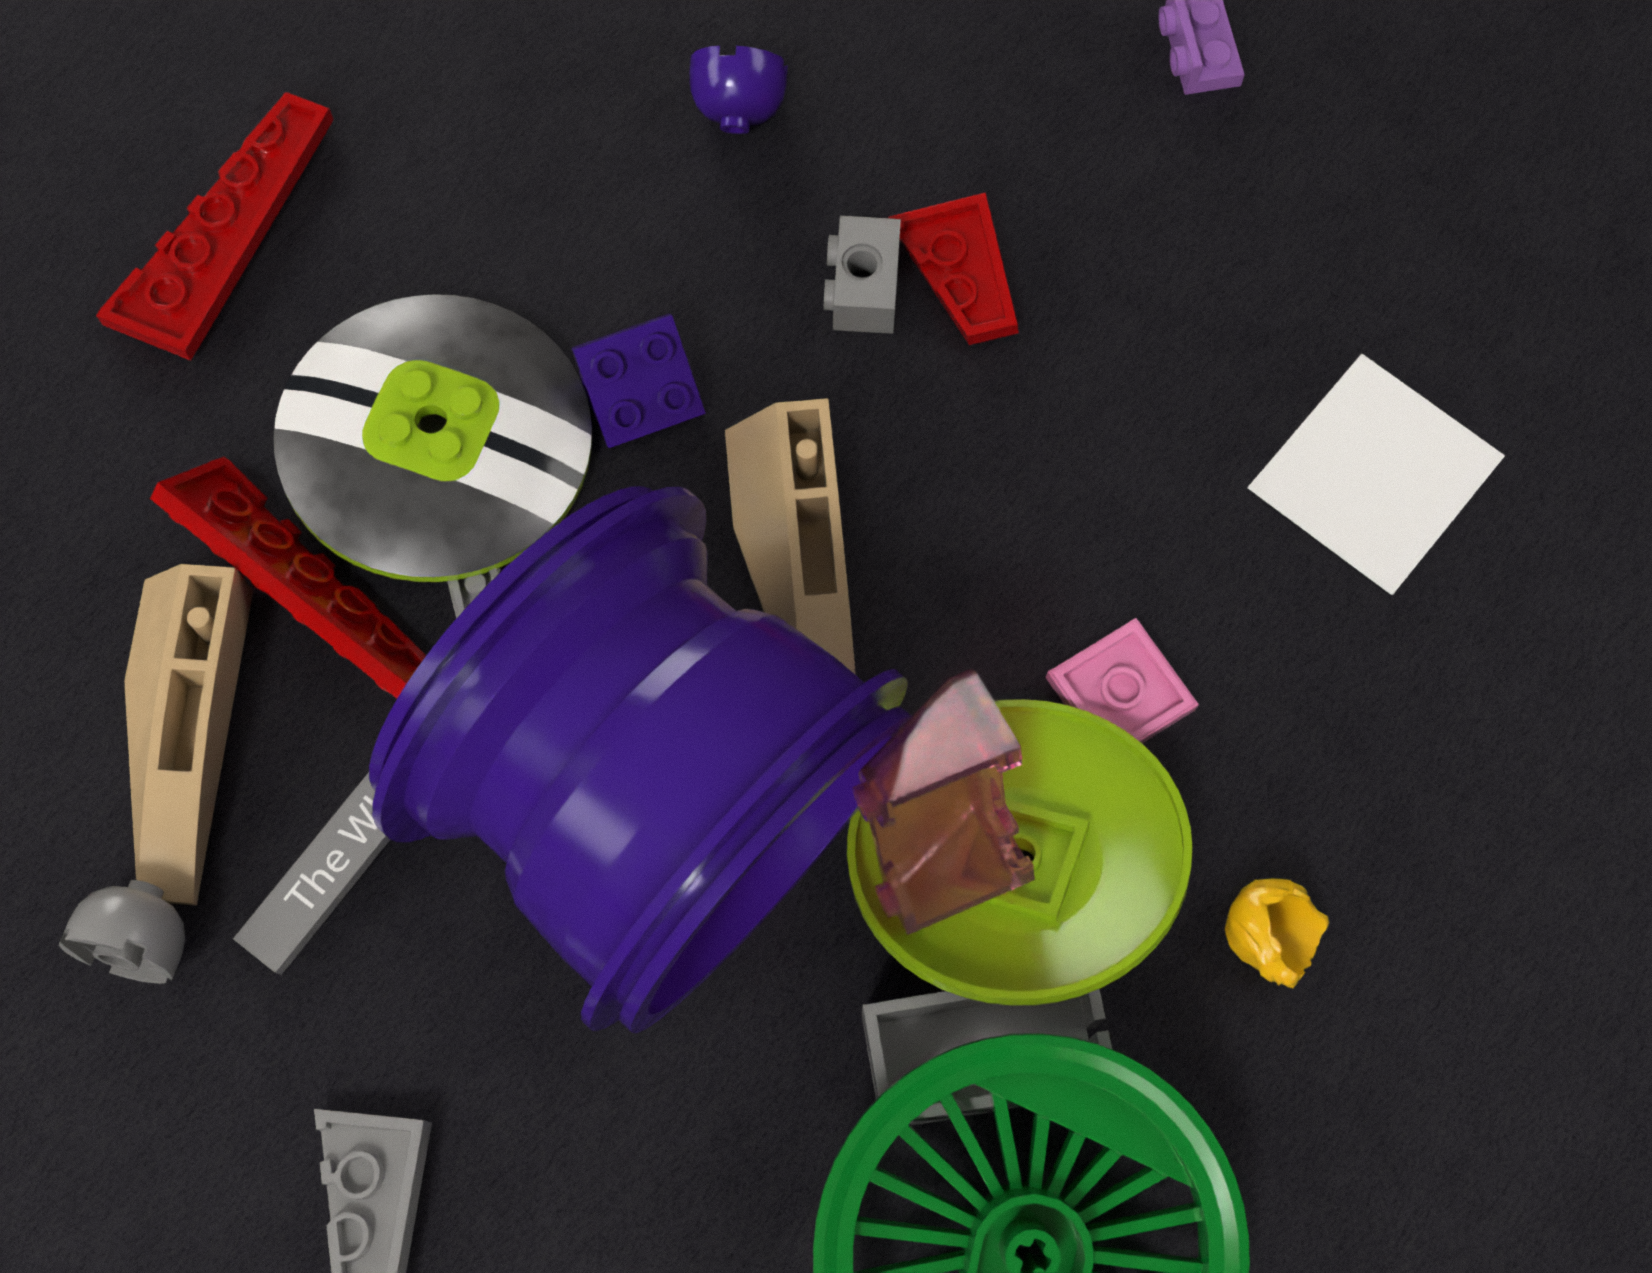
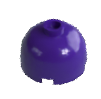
[690,46,788,134]

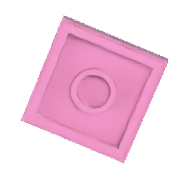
[1046,618,1199,743]

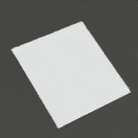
[1248,354,1505,595]

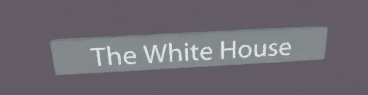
[233,772,390,975]

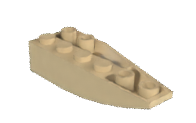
[725,398,856,675]
[124,564,253,906]

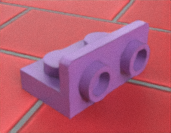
[1158,0,1245,95]

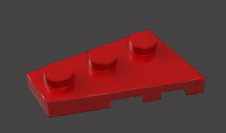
[888,192,1019,345]

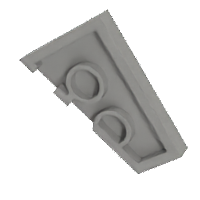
[314,1109,432,1273]

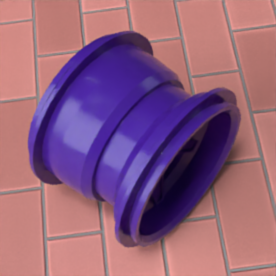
[369,486,914,1033]

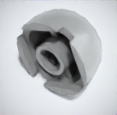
[59,880,185,984]

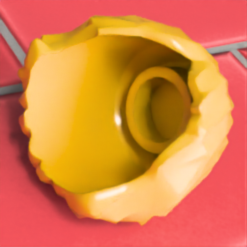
[1225,879,1329,989]

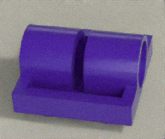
[571,313,706,448]

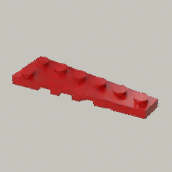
[96,92,334,361]
[150,456,426,698]

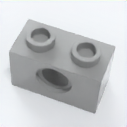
[824,216,901,334]

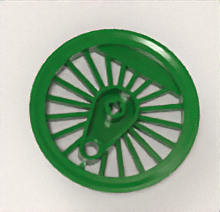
[813,1033,1250,1273]

